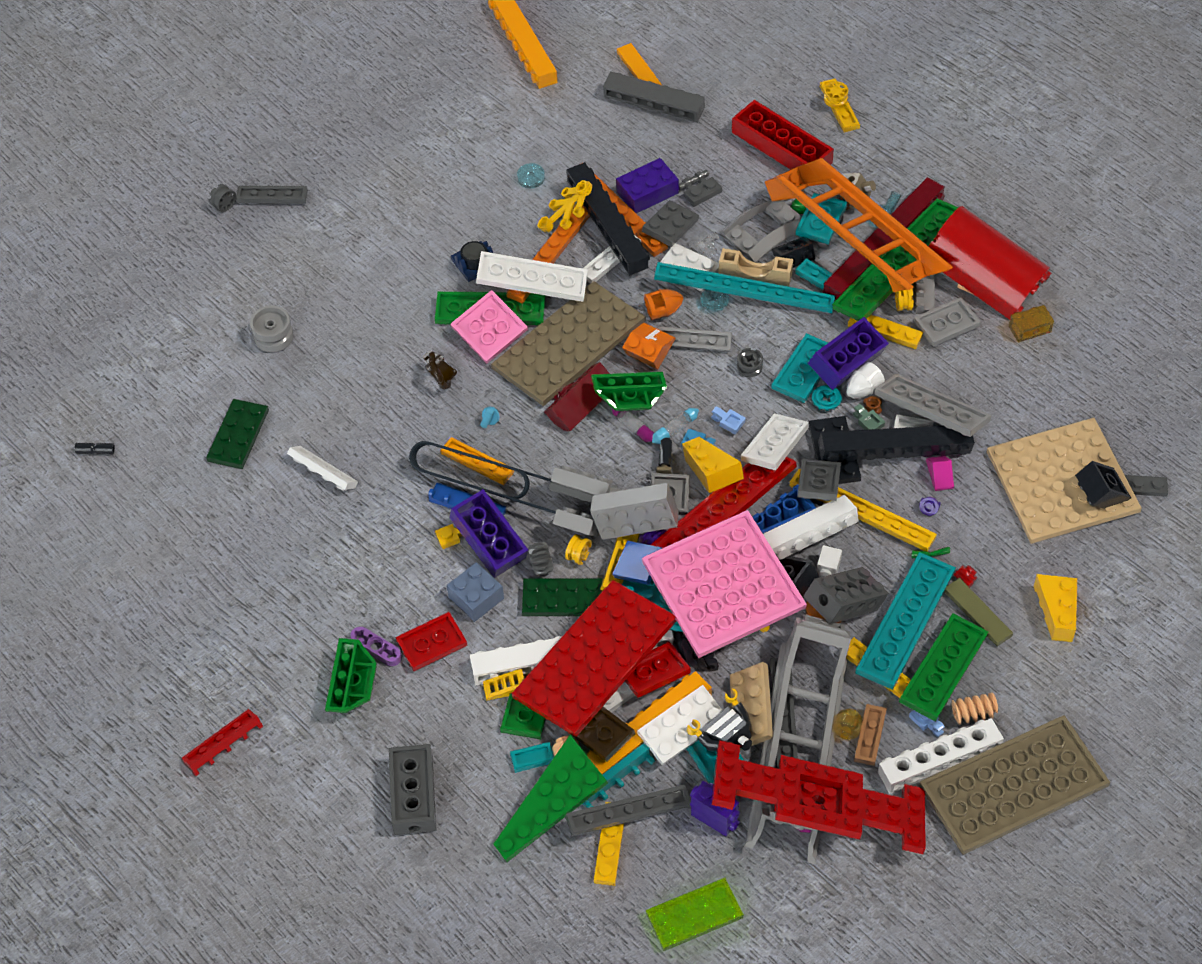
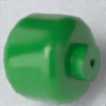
[790,199,806,215]

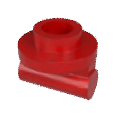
[954,565,978,588]

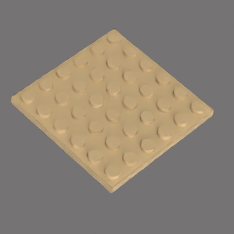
[987,418,1142,544]

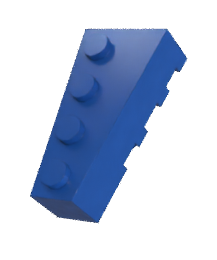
[752,484,816,534]

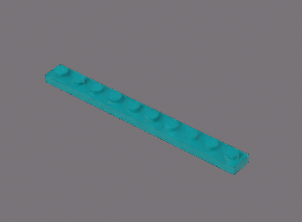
[654,262,835,313]

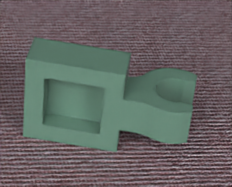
[853,404,885,430]

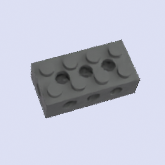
[803,567,889,624]
[389,744,437,835]

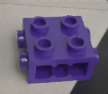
[690,781,740,837]

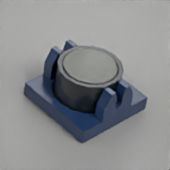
[450,241,493,282]

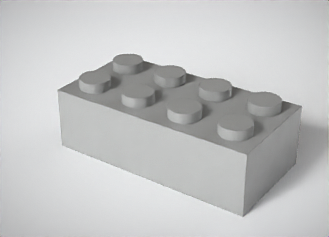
[590,483,679,540]

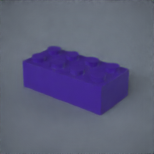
[808,317,889,390]
[449,489,528,578]

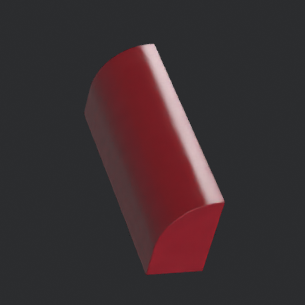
[544,362,610,431]

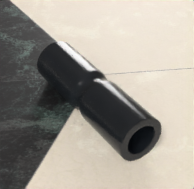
[75,443,115,454]

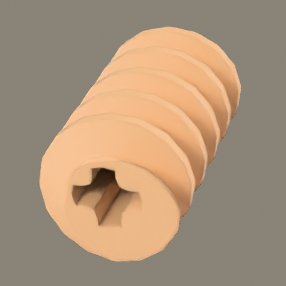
[951,692,998,725]

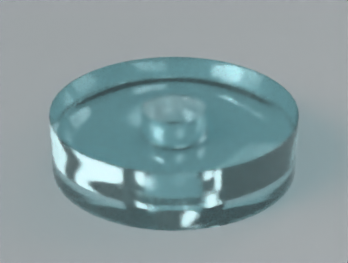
[517,163,545,188]

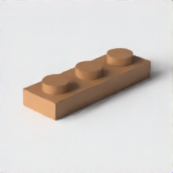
[854,704,887,766]

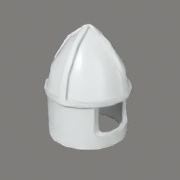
[846,362,885,399]

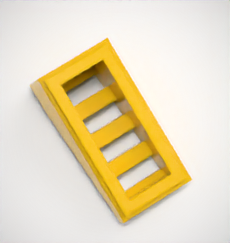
[483,669,524,701]

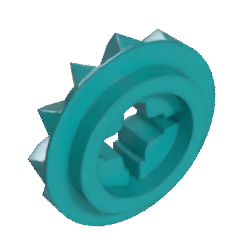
[812,385,842,411]

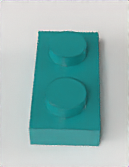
[795,259,832,290]

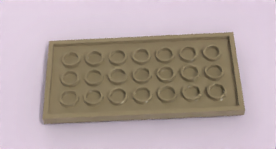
[491,281,646,406]
[919,715,1110,855]

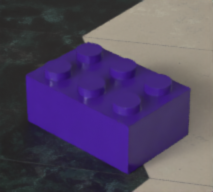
[616,158,679,214]

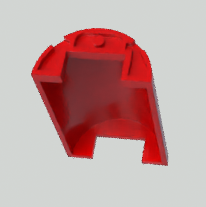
[928,206,1052,320]

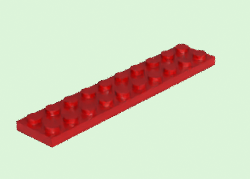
[651,457,797,549]

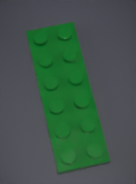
[435,291,545,325]
[899,613,989,722]

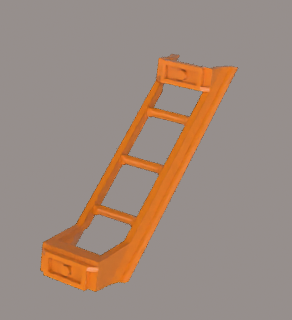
[765,158,953,293]

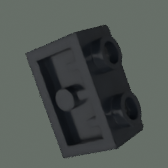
[772,237,816,268]

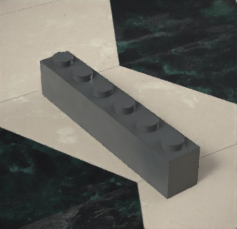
[603,71,705,123]

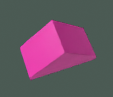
[926,456,954,491]

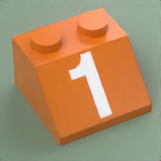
[622,323,676,370]

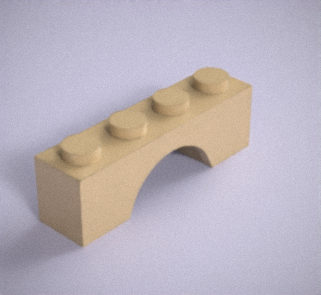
[719,248,793,287]

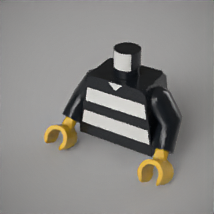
[687,688,752,752]

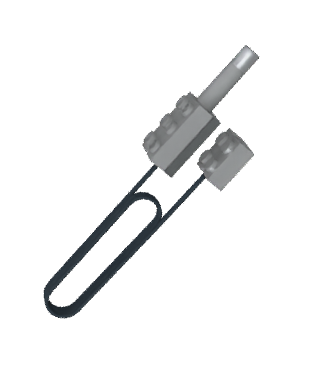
[409,441,622,537]

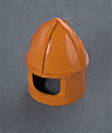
[644,289,684,320]

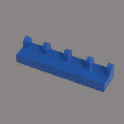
[428,483,507,516]

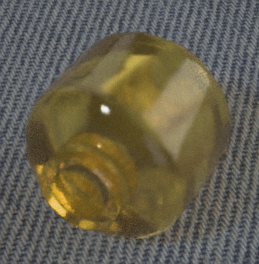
[834,708,863,740]

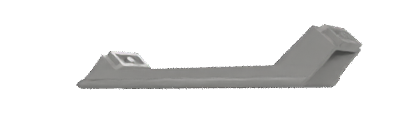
[745,614,851,864]

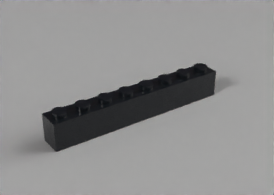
[566,162,650,276]
[818,425,975,462]

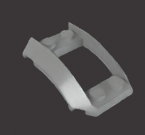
[720,200,802,263]

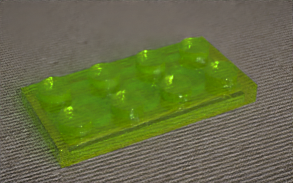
[646,878,744,951]

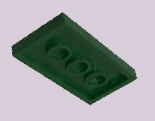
[206,399,269,469]
[522,578,602,616]

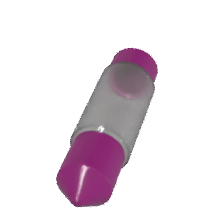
[612,409,654,443]

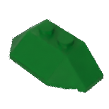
[591,372,667,411]
[325,638,377,713]

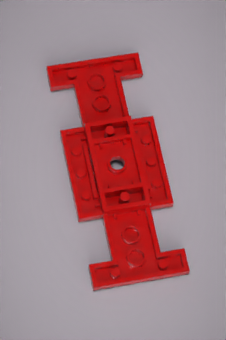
[711,740,926,854]

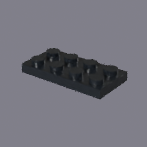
[808,416,861,484]

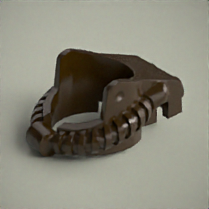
[422,350,457,389]

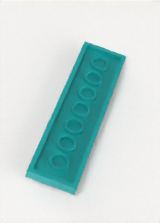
[855,552,956,690]

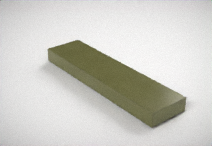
[945,578,1013,647]

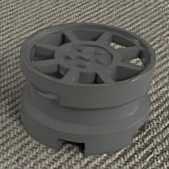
[209,184,236,212]
[737,348,763,377]

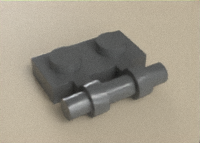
[679,170,722,207]

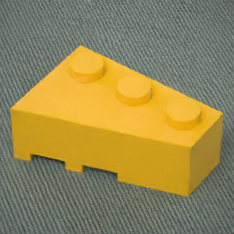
[682,437,744,493]
[1033,574,1077,642]

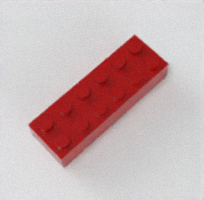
[732,100,834,170]

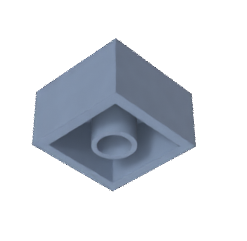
[447,562,504,622]

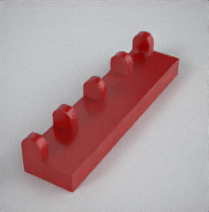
[182,709,263,776]

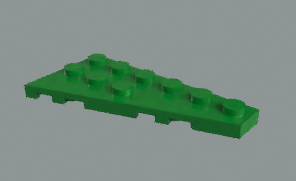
[494,735,608,862]

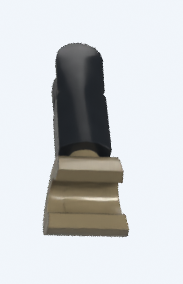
[656,438,672,474]

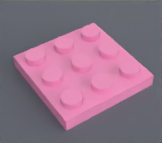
[451,290,528,364]

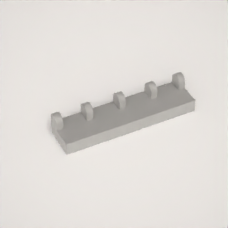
[916,275,935,314]
[659,326,732,352]

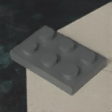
[642,200,699,247]
[797,459,841,501]

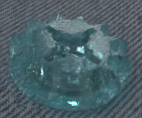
[700,290,729,312]

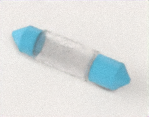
[652,408,699,445]

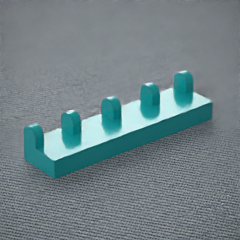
[583,743,655,808]

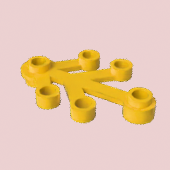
[537,180,592,232]

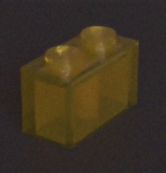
[1009,305,1054,343]

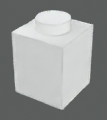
[817,545,842,577]

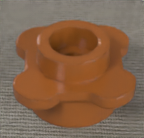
[863,396,882,414]

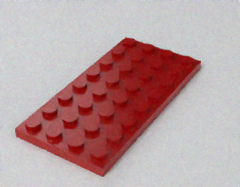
[511,580,677,737]

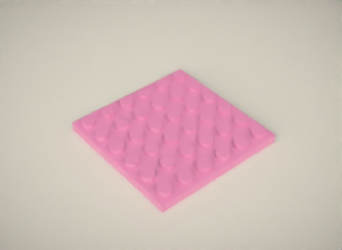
[642,510,807,658]

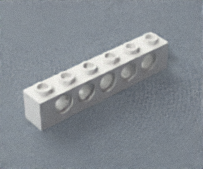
[878,718,1004,794]

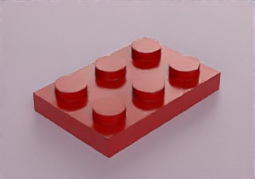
[395,612,468,671]
[625,641,691,698]

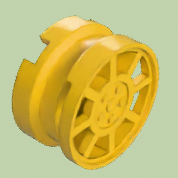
[824,81,848,108]
[895,289,914,311]
[565,534,592,565]

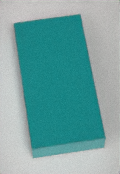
[510,742,554,773]

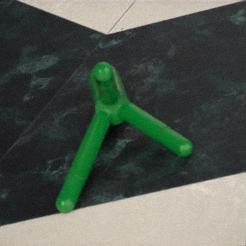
[912,547,950,559]

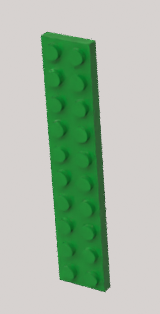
[832,199,958,321]

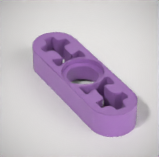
[351,627,402,666]

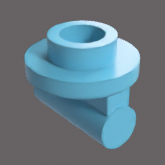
[480,406,500,428]

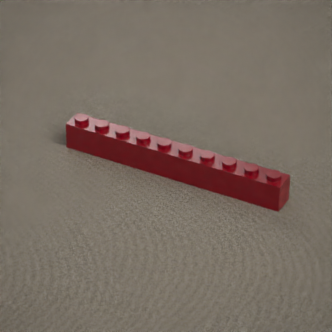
[823,177,945,302]

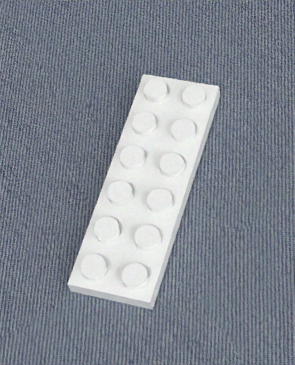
[476,251,588,302]

